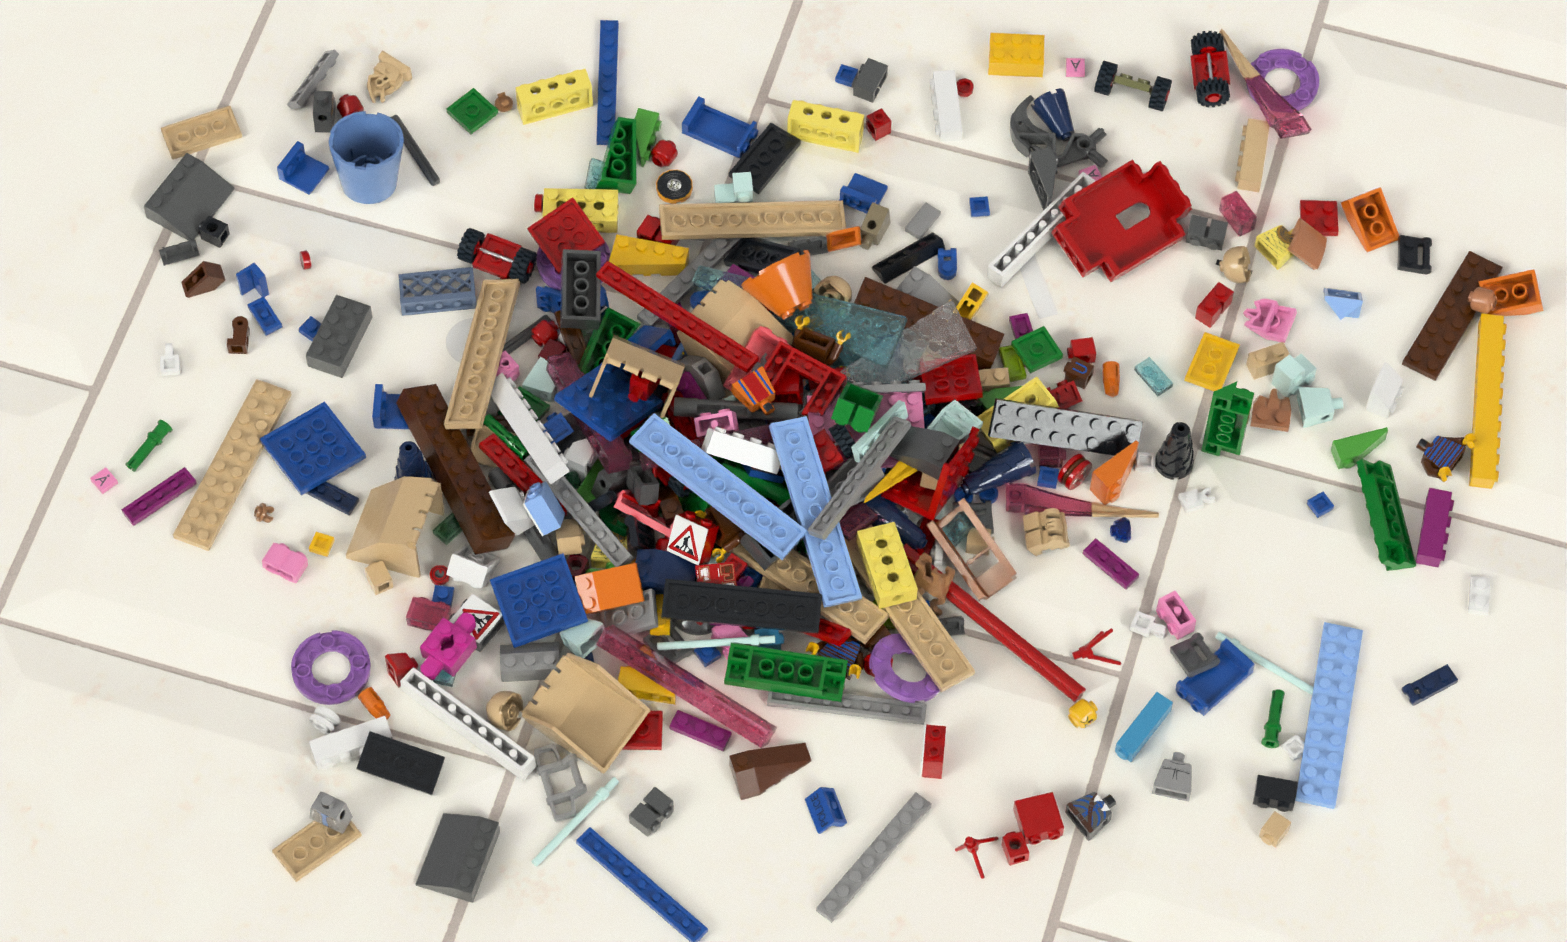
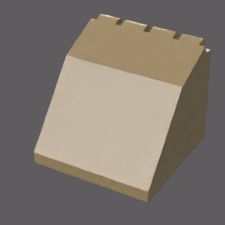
[677,280,794,384]
[589,335,685,418]
[346,476,445,578]
[522,653,650,774]

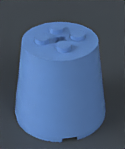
[329,111,404,204]

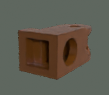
[227,316,250,354]

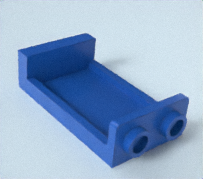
[682,96,759,158]
[600,325,676,377]
[1175,638,1255,716]

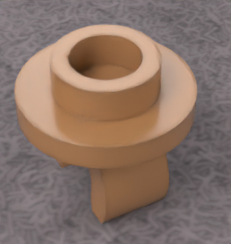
[495,92,513,112]
[254,503,274,523]

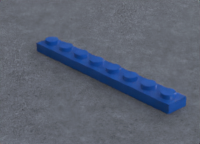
[596,20,619,145]
[576,827,708,942]

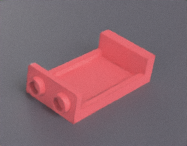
[723,326,791,391]
[614,489,675,537]

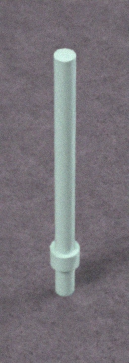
[1215,631,1313,695]
[657,634,776,650]
[531,777,619,867]

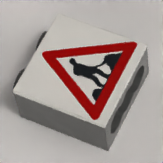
[448,594,504,652]

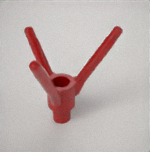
[622,465,661,518]
[1072,628,1121,665]
[955,836,999,879]

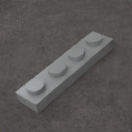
[287,49,339,109]
[852,380,926,394]

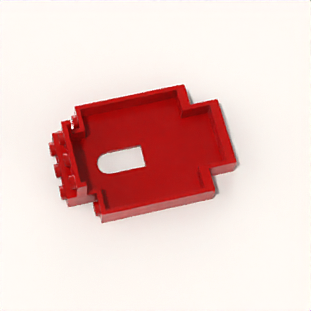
[1051,160,1192,282]

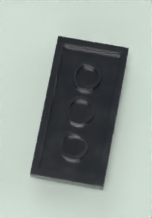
[729,123,801,194]
[723,238,802,274]
[356,731,445,795]

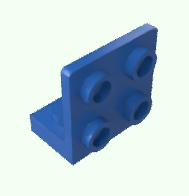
[277,141,329,195]
[839,173,888,214]
[536,286,561,313]
[372,384,410,430]
[543,412,574,444]

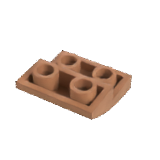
[1288,218,1327,270]

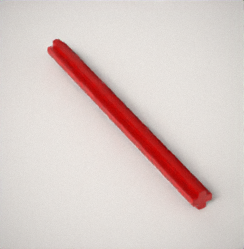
[903,544,1086,703]

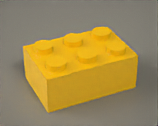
[988,33,1045,77]

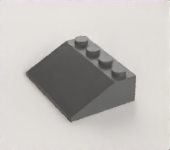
[144,153,235,241]
[416,813,500,903]

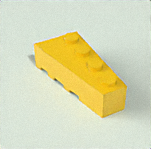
[609,234,689,276]

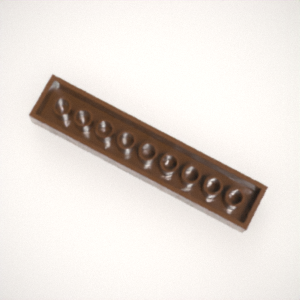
[396,384,515,555]

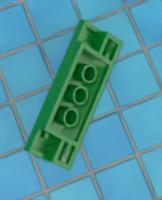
[1201,381,1254,456]
[707,453,790,505]
[1356,459,1416,571]
[724,643,848,702]

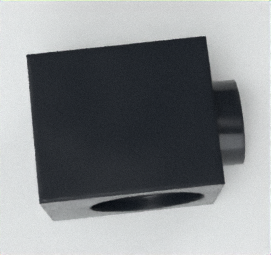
[199,216,230,248]

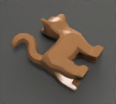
[914,552,956,616]

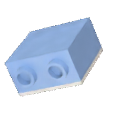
[523,481,565,536]

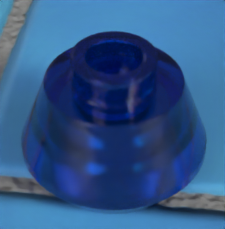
[1110,517,1131,543]

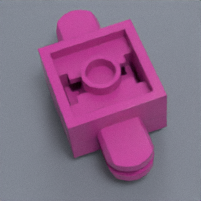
[420,613,477,680]

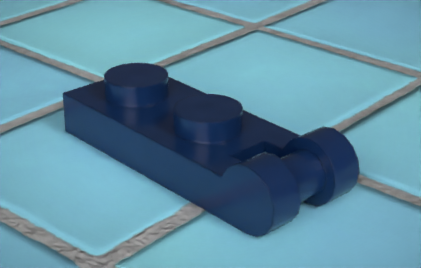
[1401,664,1458,706]

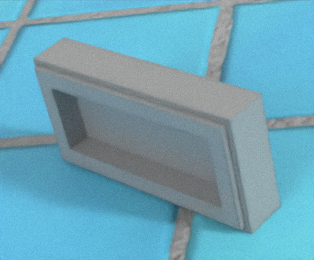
[905,202,941,240]

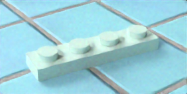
[851,400,908,463]

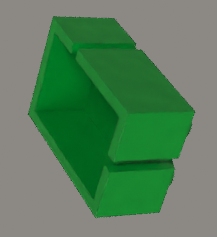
[831,382,883,433]

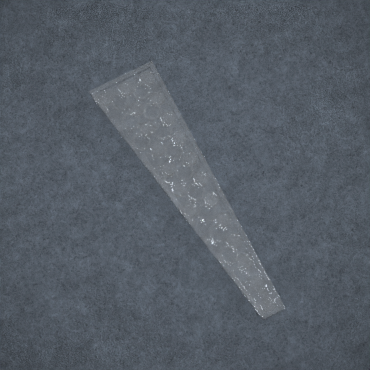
[765,299,977,441]

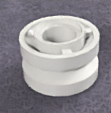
[309,705,341,735]

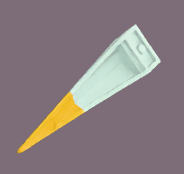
[864,400,983,503]

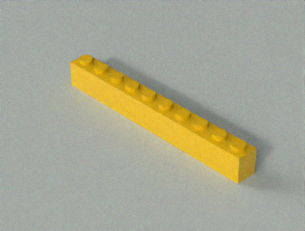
[1469,313,1507,489]

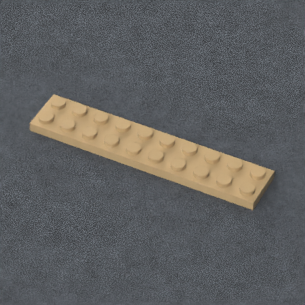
[659,200,846,240]
[444,279,520,429]
[173,379,291,551]
[843,521,975,692]
[715,540,889,644]

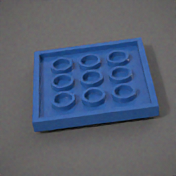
[554,363,663,442]
[260,401,366,496]
[490,553,588,648]

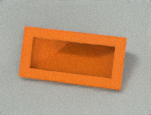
[826,226,861,252]

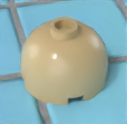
[1220,246,1251,283]
[814,276,852,314]
[486,691,523,731]

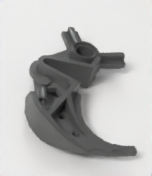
[1010,95,1108,168]

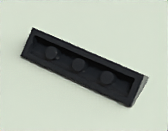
[872,232,945,284]

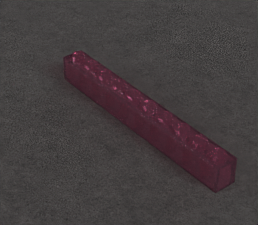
[596,625,777,748]

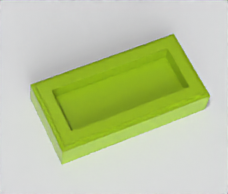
[998,345,1027,382]

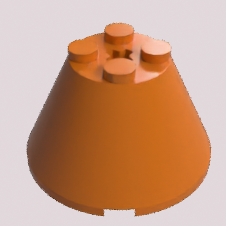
[741,250,813,320]

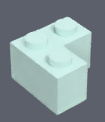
[714,172,753,203]
[1271,354,1317,397]

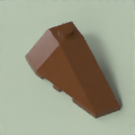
[729,743,811,800]

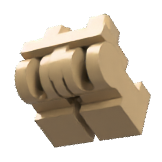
[1023,508,1070,556]

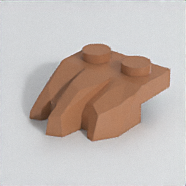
[1250,389,1291,432]

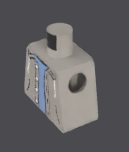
[309,792,353,834]

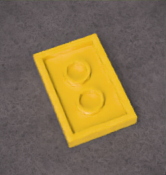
[1184,332,1240,391]

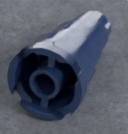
[394,441,433,480]
[960,441,1036,495]
[854,493,928,550]

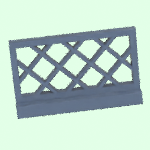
[398,267,476,316]

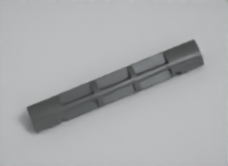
[674,397,798,421]
[488,467,559,561]

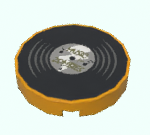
[656,170,693,204]

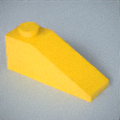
[953,282,989,320]
[618,666,676,705]

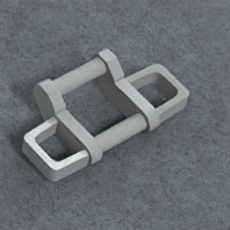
[534,744,587,822]

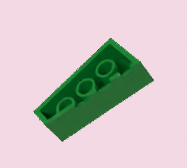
[595,117,637,194]
[574,307,641,380]

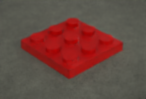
[527,197,605,274]
[919,354,983,405]

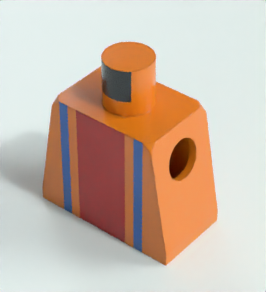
[731,366,775,415]

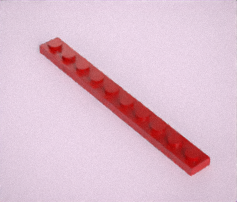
[596,261,759,373]

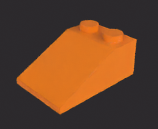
[1340,187,1399,252]
[1479,269,1544,316]
[1090,440,1139,505]
[575,563,645,615]

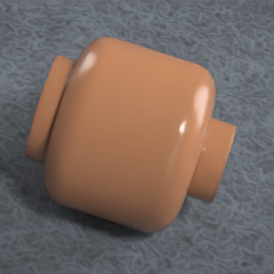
[1468,287,1497,314]

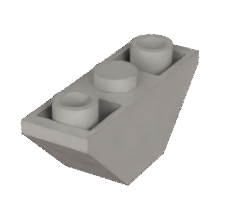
[679,355,726,400]

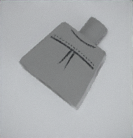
[1152,752,1192,802]

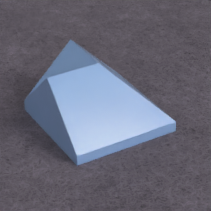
[1323,288,1363,320]

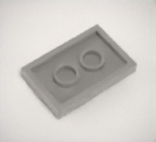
[600,589,659,642]

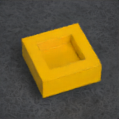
[309,532,335,557]

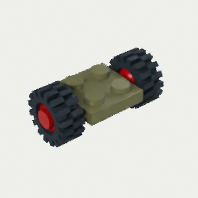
[1094,60,1172,111]

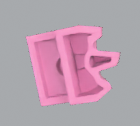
[1243,299,1297,343]

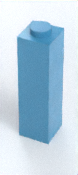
[1115,692,1173,762]

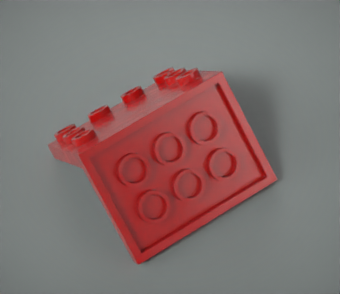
[881,426,980,521]

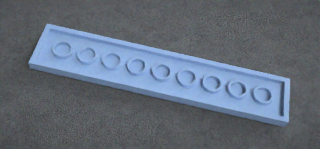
[629,413,807,561]
[769,416,862,608]
[1295,622,1363,809]

